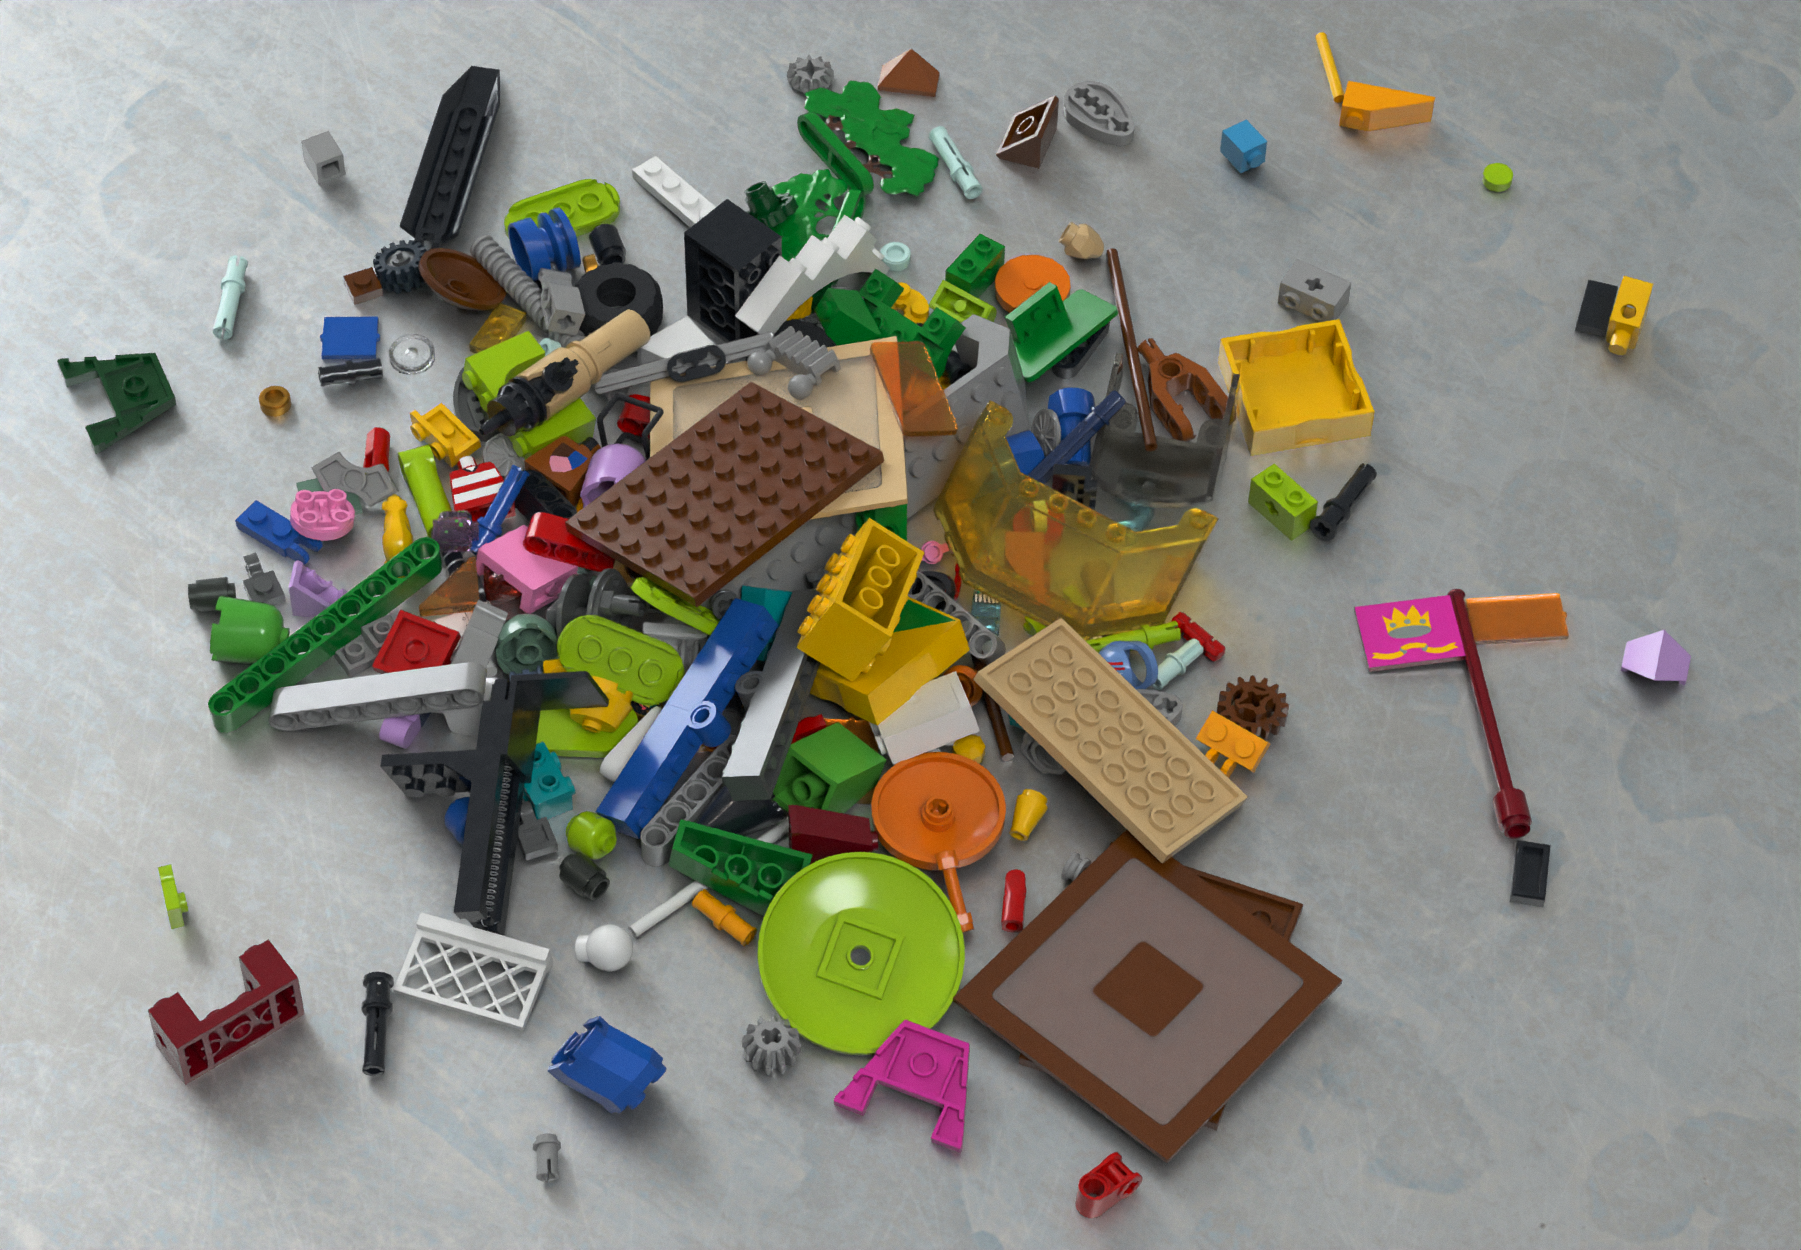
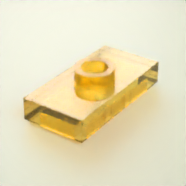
[469,304,527,353]

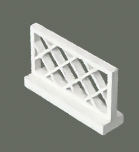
[393,912,553,1031]

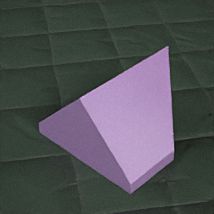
[289,560,348,617]
[1621,630,1691,685]

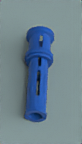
[463,465,530,555]

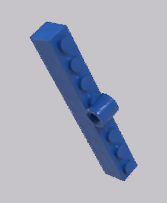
[595,598,779,839]

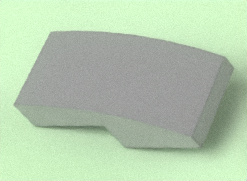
[334,614,395,678]

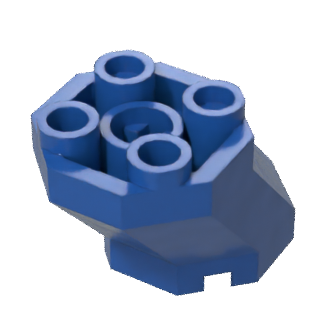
[548,1016,667,1114]

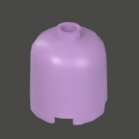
[580,443,646,508]

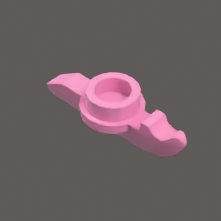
[920,539,959,564]

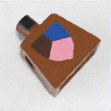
[524,436,601,507]

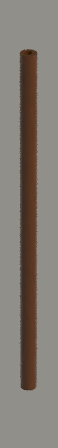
[1106,248,1158,452]

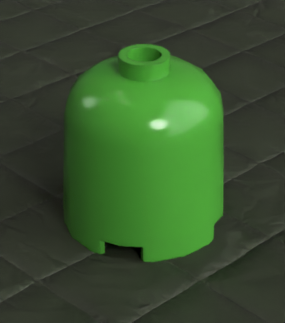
[210,596,290,665]

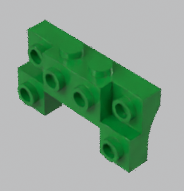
[859,269,966,383]

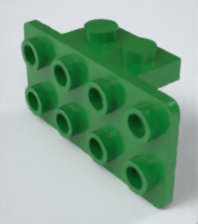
[1004,282,1118,382]

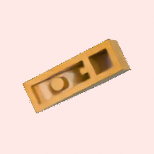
[1339,81,1435,131]

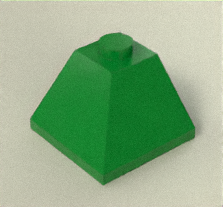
[814,288,882,346]

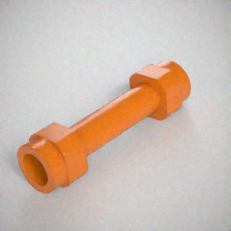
[935,850,974,933]

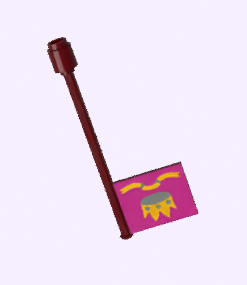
[1354,589,1532,839]

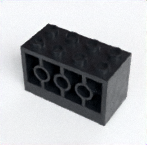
[684,199,782,343]

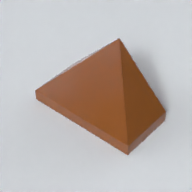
[878,48,940,97]

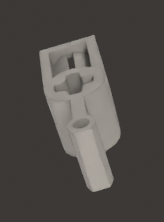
[538,268,585,336]
[450,600,508,668]

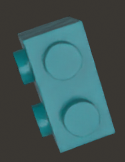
[523,741,576,820]

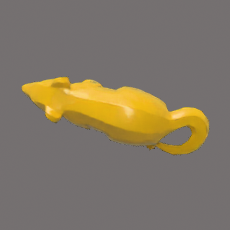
[382,494,413,578]

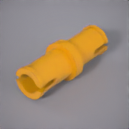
[692,889,757,946]

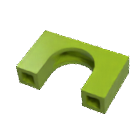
[462,331,596,460]

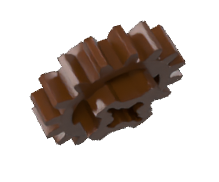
[1217,675,1289,741]

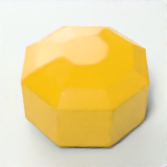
[952,734,986,764]

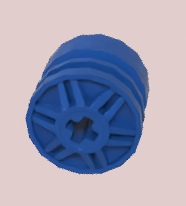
[508,207,581,283]

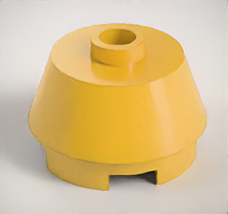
[570,676,633,733]

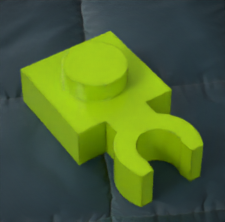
[158,864,189,929]

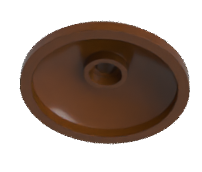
[419,248,506,311]

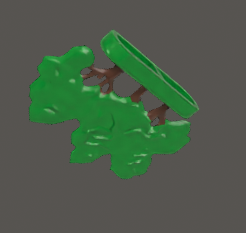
[797,80,939,196]

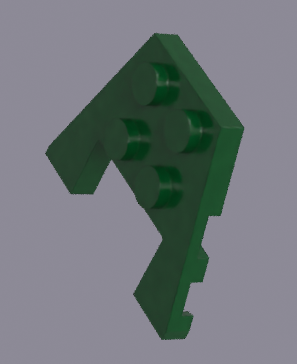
[57,353,176,454]

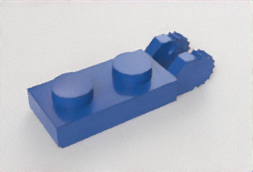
[235,500,323,565]

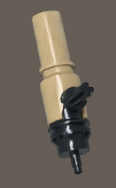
[479,309,650,437]

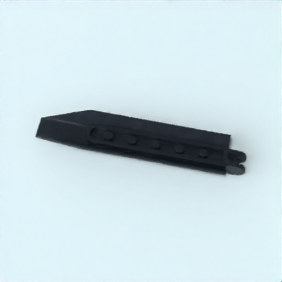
[400,66,500,249]

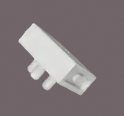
[869,671,980,765]

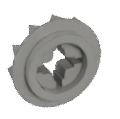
[787,55,834,93]

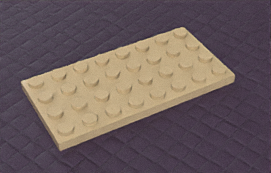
[974,618,1248,863]

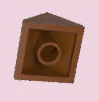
[996,95,1059,169]

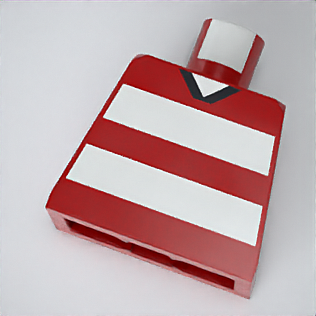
[449,456,516,531]

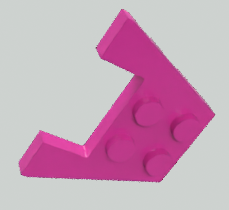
[834,1020,970,1153]

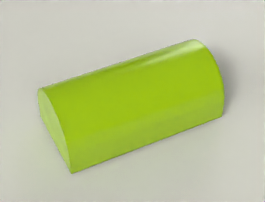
[929,280,997,323]

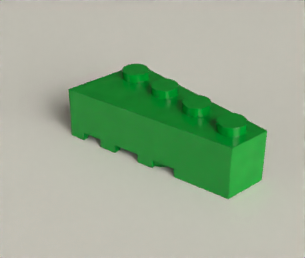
[668,819,812,916]

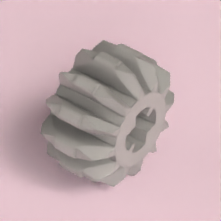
[742,1014,801,1076]

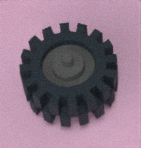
[373,240,427,294]

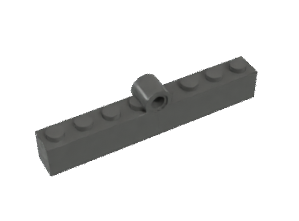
[722,589,820,801]

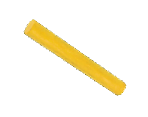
[1315,32,1345,103]

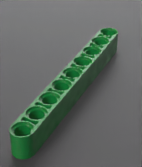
[208,537,443,733]

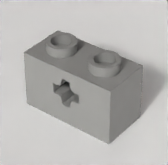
[1278,259,1351,322]

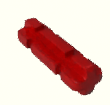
[1171,612,1226,662]

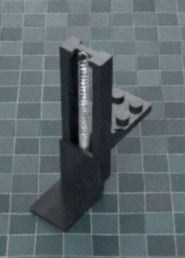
[380,671,609,936]

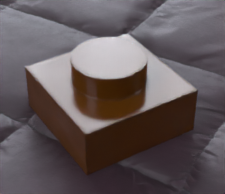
[343,267,383,305]

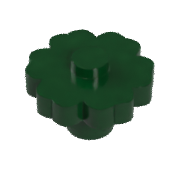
[744,181,799,228]

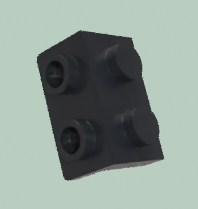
[1051,464,1098,530]

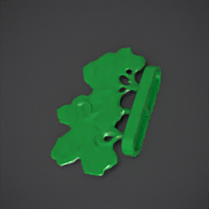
[770,169,866,285]

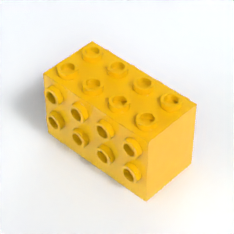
[796,518,925,682]

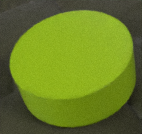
[1482,163,1513,192]

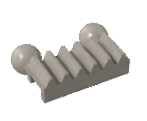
[747,326,841,399]

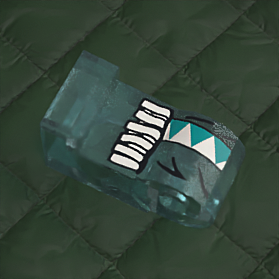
[971,576,1001,636]

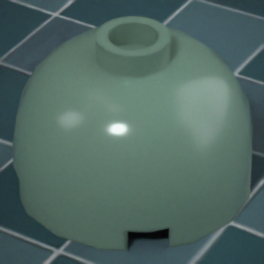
[495,613,559,675]

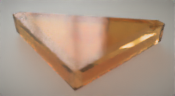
[419,556,480,617]

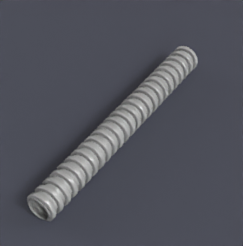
[470,234,630,401]

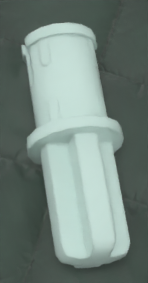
[1151,639,1204,690]

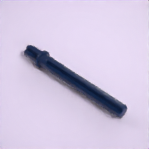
[993,390,1126,523]

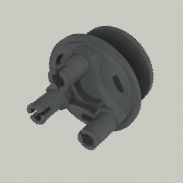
[546,568,664,639]

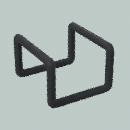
[597,393,664,461]

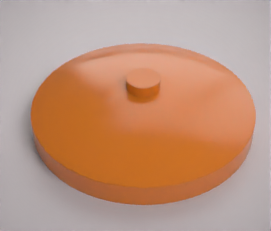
[871,752,1006,870]

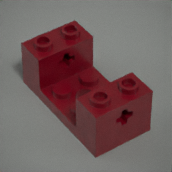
[148,939,305,1085]

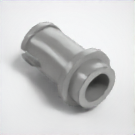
[533,1133,561,1182]

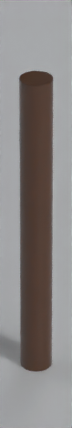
[971,650,1014,762]

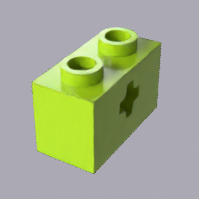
[1248,464,1318,541]

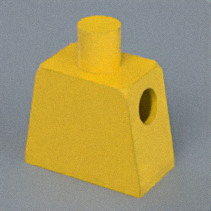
[1605,276,1653,355]

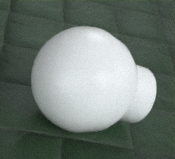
[575,924,633,972]

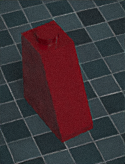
[788,805,878,864]

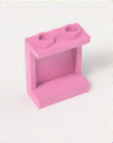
[475,525,578,614]

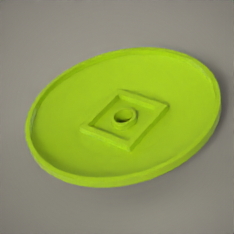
[757,852,965,1056]

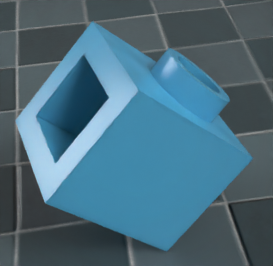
[1220,119,1267,173]

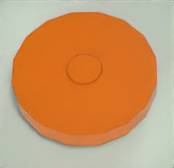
[995,255,1071,313]

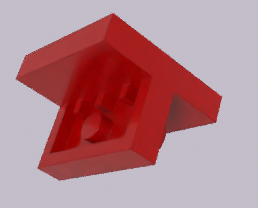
[372,610,461,674]

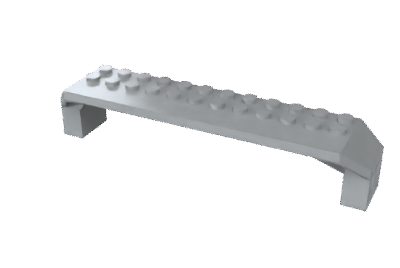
[701,314,1030,612]

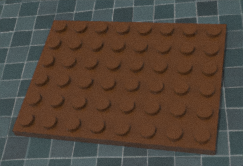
[565,382,884,607]

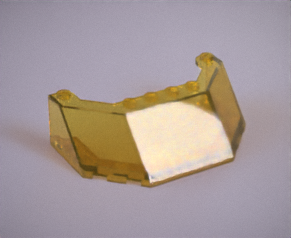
[933,400,1219,640]

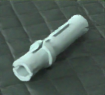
[929,126,983,199]
[213,255,248,339]

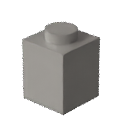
[301,131,346,185]

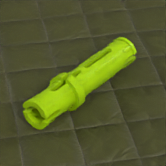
[1085,621,1181,653]

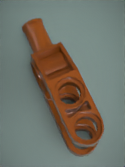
[1138,338,1236,444]

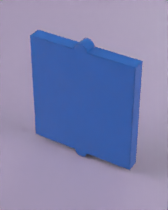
[320,316,380,360]

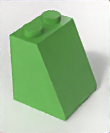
[772,722,886,813]

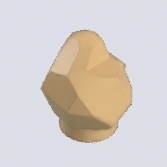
[1059,222,1104,260]

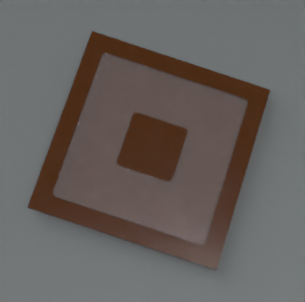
[953,830,1342,1163]

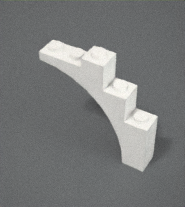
[735,215,890,334]

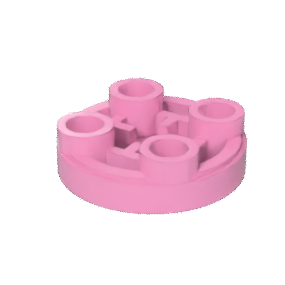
[290,489,355,541]

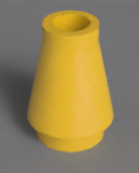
[1009,789,1048,841]

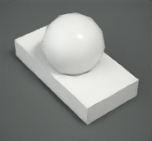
[642,615,709,650]

